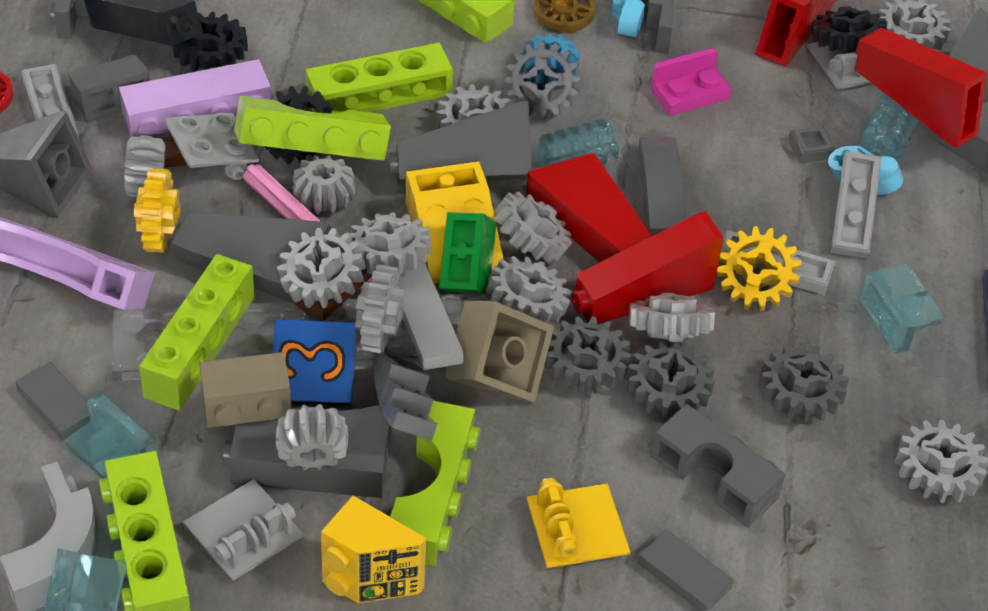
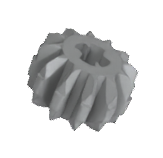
[124,135,165,197]
[292,154,355,216]
[276,404,349,471]

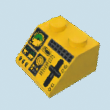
[321,496,426,603]

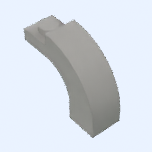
[0,461,97,611]

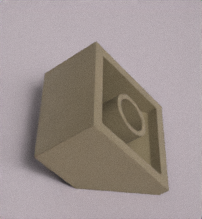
[444,301,554,403]
[199,352,291,428]

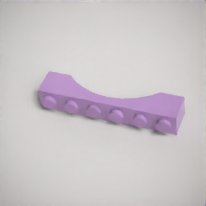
[0,217,155,310]

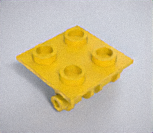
[526,478,631,568]

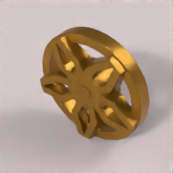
[533,0,596,34]

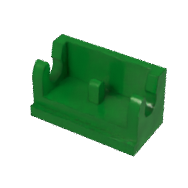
[439,212,496,299]

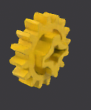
[134,168,181,253]
[717,226,801,311]

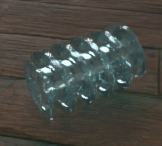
[860,94,918,163]
[538,119,619,167]

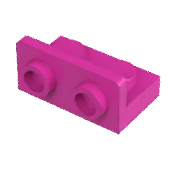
[650,48,732,116]

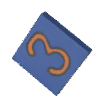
[273,319,356,405]

